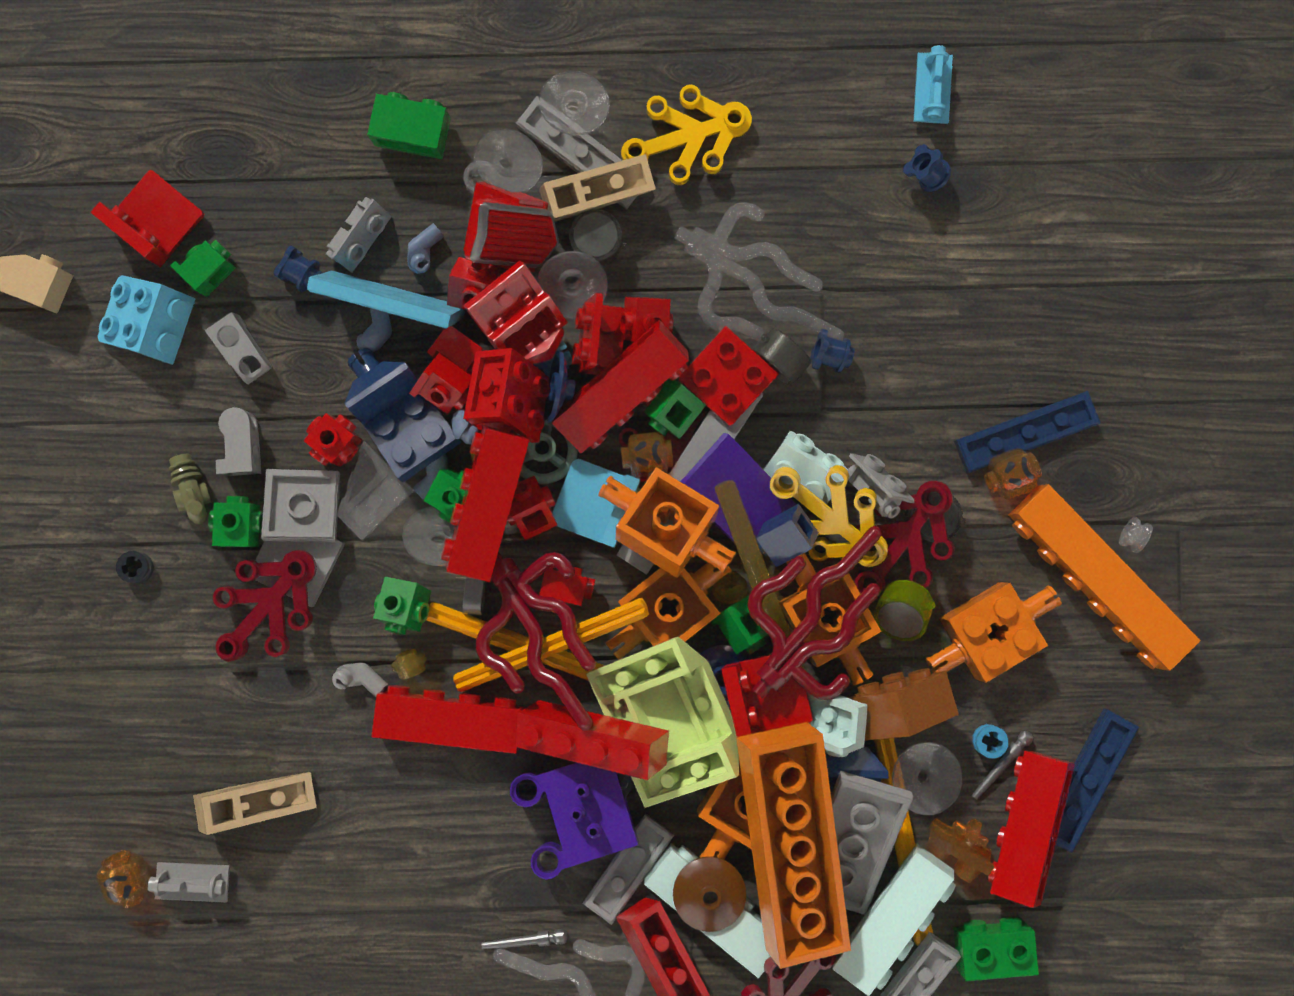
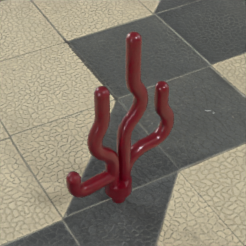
[748,526,882,700]
[476,552,596,730]

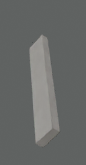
[617,393,763,575]

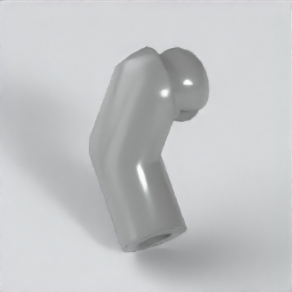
[332,663,388,697]

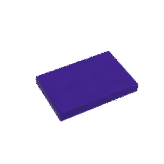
[680,433,797,558]

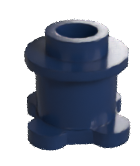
[903,144,951,192]
[274,245,322,292]
[810,328,855,373]

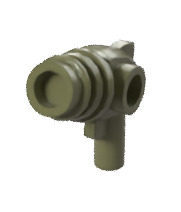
[169,454,211,524]

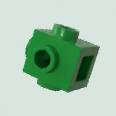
[423,469,466,523]
[208,496,263,547]
[373,577,431,635]

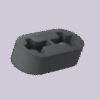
[463,577,487,615]

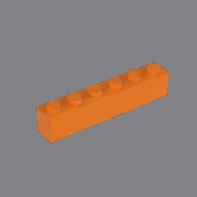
[1008,484,1201,671]

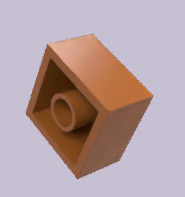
[848,668,959,740]

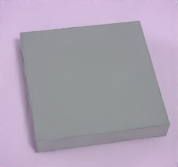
[261,469,340,543]
[248,539,345,607]

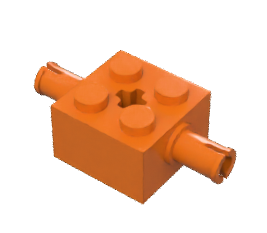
[598,467,736,578]
[778,553,882,685]
[605,562,732,660]
[926,582,1062,683]
[697,761,752,859]

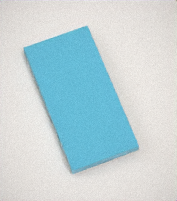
[307,271,466,328]

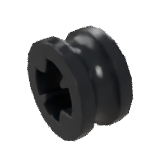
[116,551,154,583]

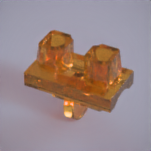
[925,818,994,883]

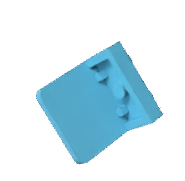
[98,275,195,365]
[553,459,641,548]

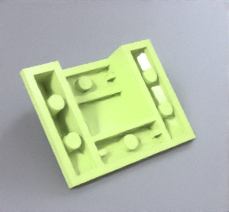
[586,637,739,808]

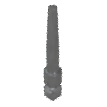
[972,731,1033,800]
[481,929,567,949]

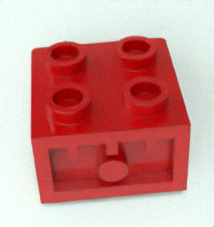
[90,170,205,267]
[572,293,624,377]
[679,326,779,426]
[463,348,550,443]
[721,655,813,737]

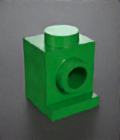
[170,239,236,297]
[644,378,706,439]
[711,595,768,655]

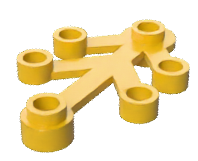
[621,85,752,185]
[770,465,888,567]

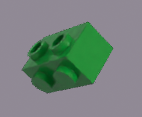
[367,92,451,159]
[953,917,1039,981]

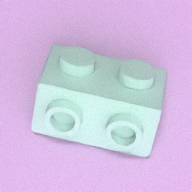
[764,431,848,504]
[807,692,868,757]

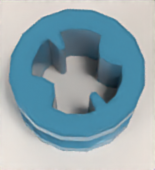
[972,724,1009,758]

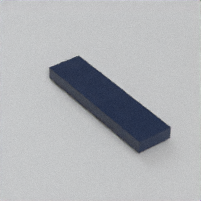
[954,391,1101,474]
[1056,708,1139,853]

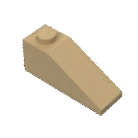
[539,154,656,222]
[0,254,74,314]
[193,772,317,835]

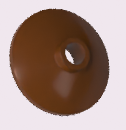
[673,856,746,932]

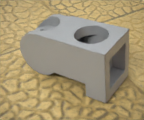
[205,312,272,384]
[216,407,261,476]

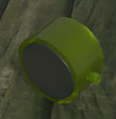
[874,580,935,641]

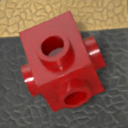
[447,257,500,309]
[620,297,674,342]
[303,413,363,467]
[507,475,558,541]

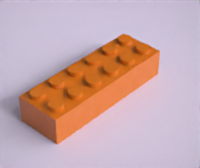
[736,722,851,969]

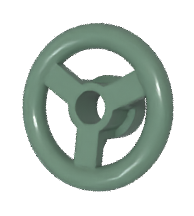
[512,422,578,484]

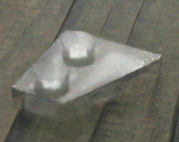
[337,441,415,540]

